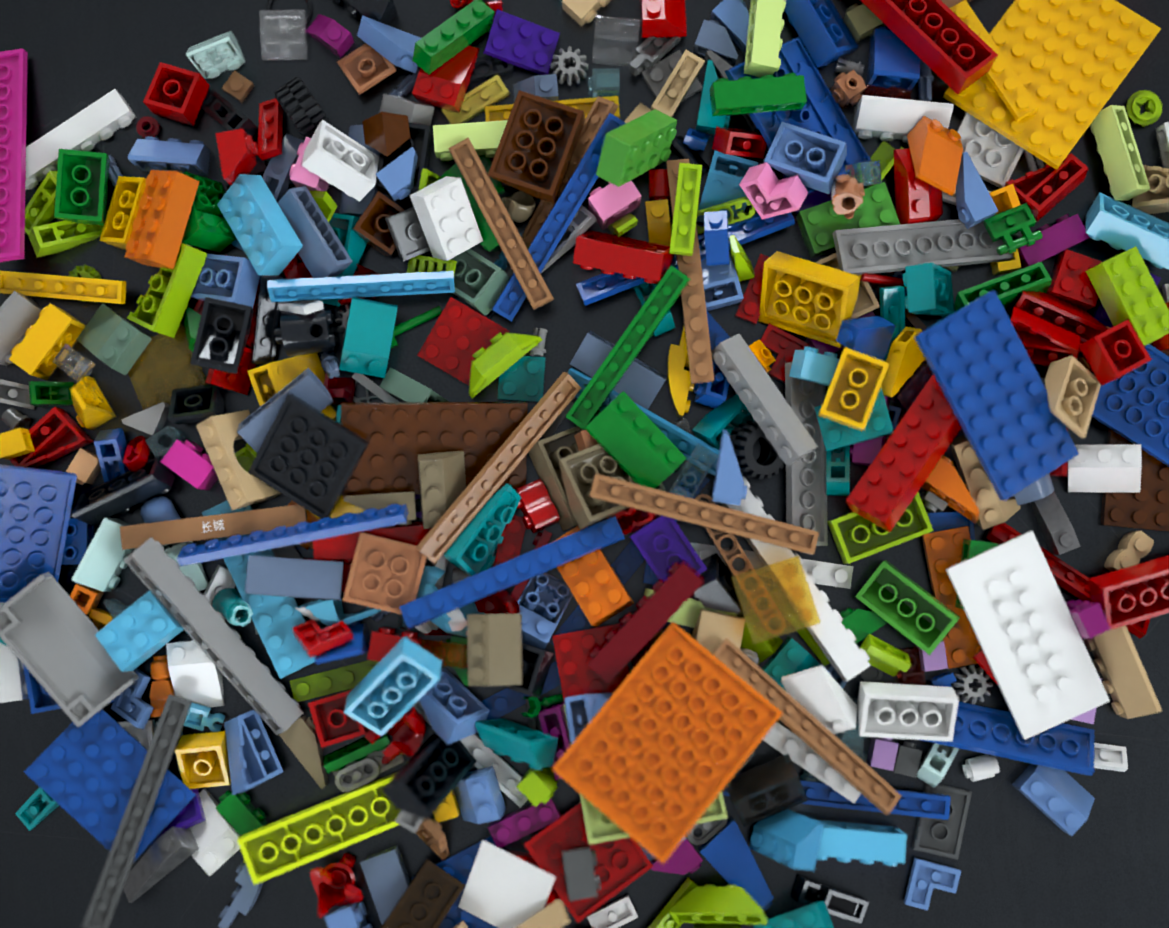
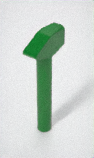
[390,306,442,349]

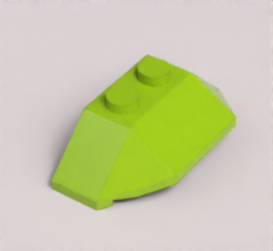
[468,332,542,398]
[670,884,768,925]

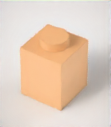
[66,448,101,485]

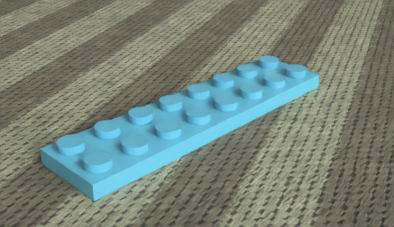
[202,500,315,679]

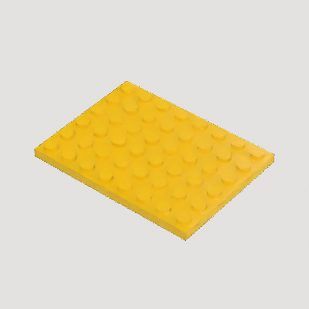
[943,0,1161,170]

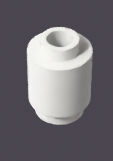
[962,754,999,782]

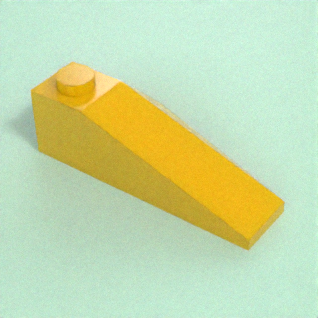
[71,376,116,430]

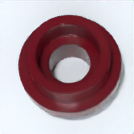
[136,116,160,138]

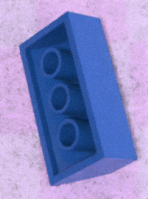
[784,0,859,67]

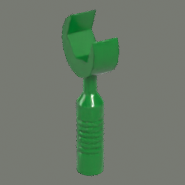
[521,693,564,718]

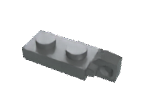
[628,37,681,77]

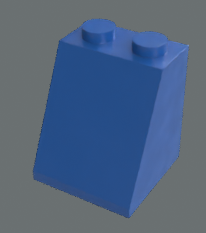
[866,27,920,93]

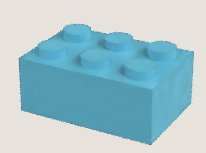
[95,590,184,672]

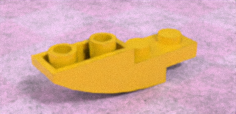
[667,325,694,418]

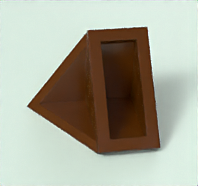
[362,112,411,157]

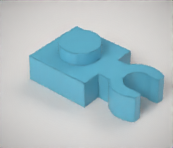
[184,702,225,732]

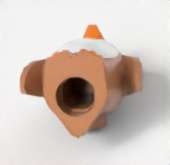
[831,174,865,219]

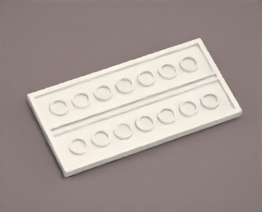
[945,531,1110,739]

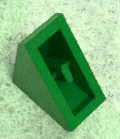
[29,381,74,408]

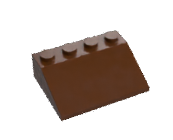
[488,90,585,204]

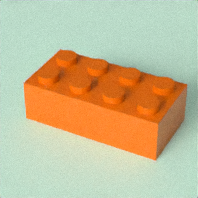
[125,170,200,269]
[551,526,634,627]

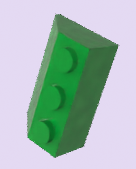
[54,149,110,226]

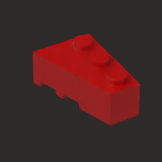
[1005,153,1088,222]
[1011,307,1081,366]
[9,407,94,469]

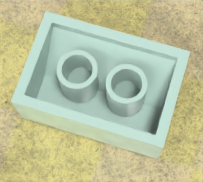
[71,517,136,592]

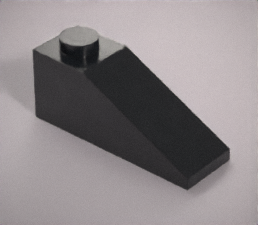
[201,89,258,142]

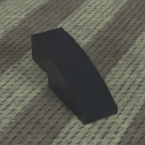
[790,875,869,924]

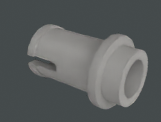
[835,58,865,77]
[530,328,548,357]

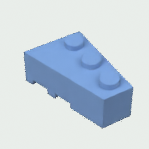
[224,709,284,795]

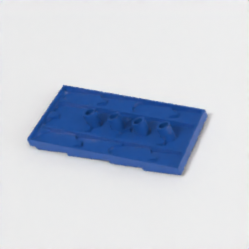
[724,37,871,194]

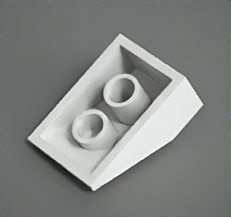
[166,640,225,707]
[781,665,857,734]
[187,788,240,876]

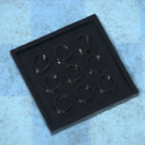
[248,393,369,519]

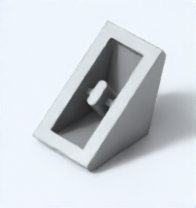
[121,402,170,437]

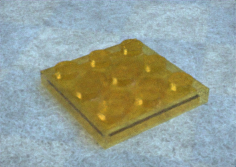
[128,325,208,410]
[731,556,821,644]

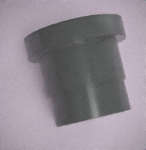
[1,407,31,431]

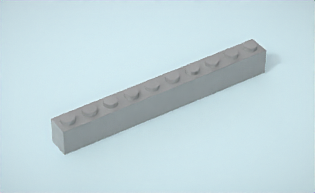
[124,537,304,735]

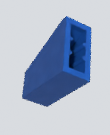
[836,316,896,361]

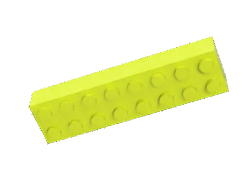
[237,771,401,885]

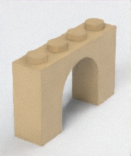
[196,410,282,510]

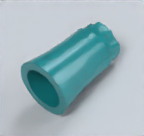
[212,588,253,626]

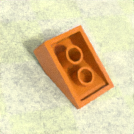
[907,116,963,196]
[921,455,980,524]

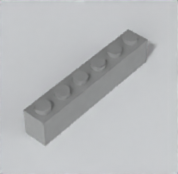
[711,333,818,467]

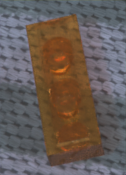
[421,639,468,668]

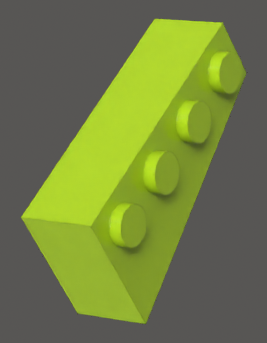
[127,243,208,338]

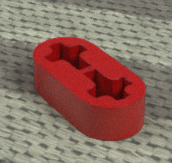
[123,435,151,472]

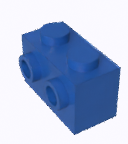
[694,358,729,409]
[61,518,95,565]

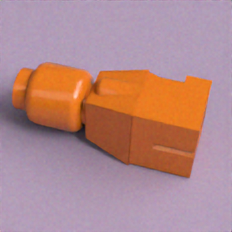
[149,655,175,718]

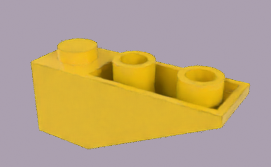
[880,327,926,397]

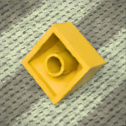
[175,731,231,789]

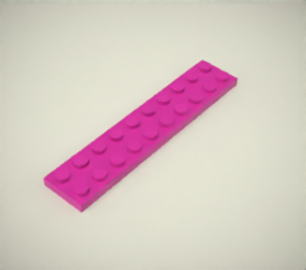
[0,48,27,262]

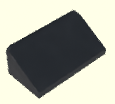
[670,136,710,176]

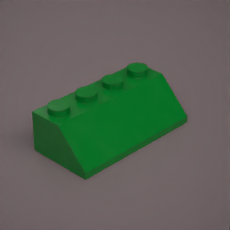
[585,391,687,489]

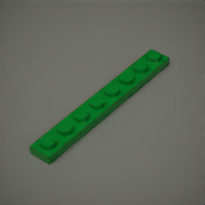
[565,265,691,430]

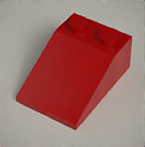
[412,46,480,113]

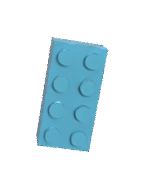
[217,174,303,275]
[1086,192,1169,270]
[344,637,442,736]
[814,819,907,866]

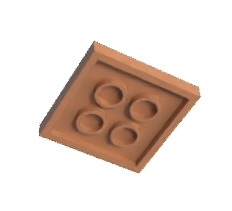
[343,532,426,615]

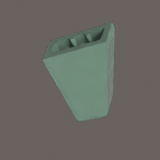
[379,367,449,403]

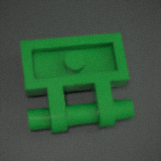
[983,203,1043,255]

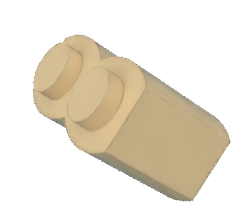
[1104,531,1154,572]

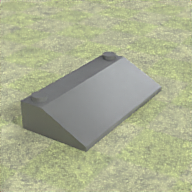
[0,572,139,727]

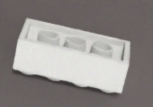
[853,95,954,143]
[857,681,959,742]

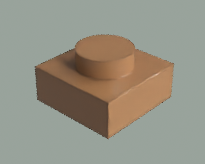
[222,70,255,103]

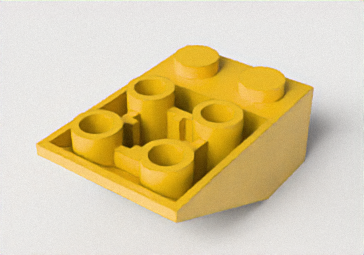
[247,353,325,406]

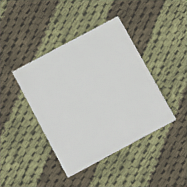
[458,840,556,928]

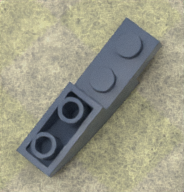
[262,134,304,203]
[218,860,264,928]

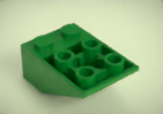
[182,172,236,253]

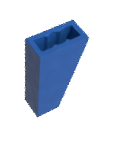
[698,816,774,912]

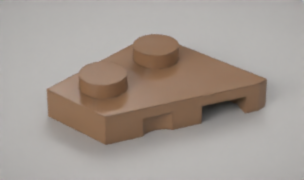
[415,818,450,861]

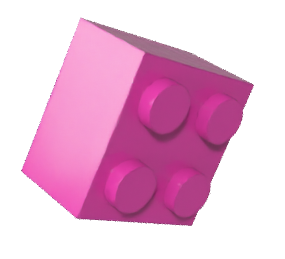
[161,439,218,491]

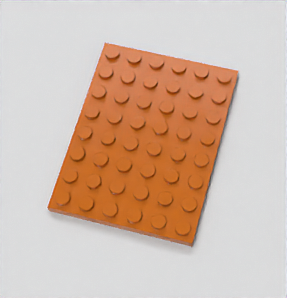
[552,622,783,864]

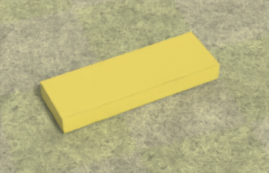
[441,75,510,124]

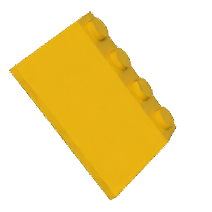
[759,251,860,348]

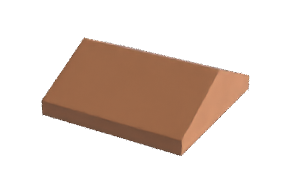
[337,43,397,95]

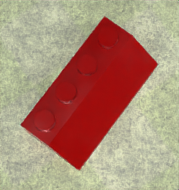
[573,230,675,284]

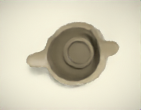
[501,191,536,223]

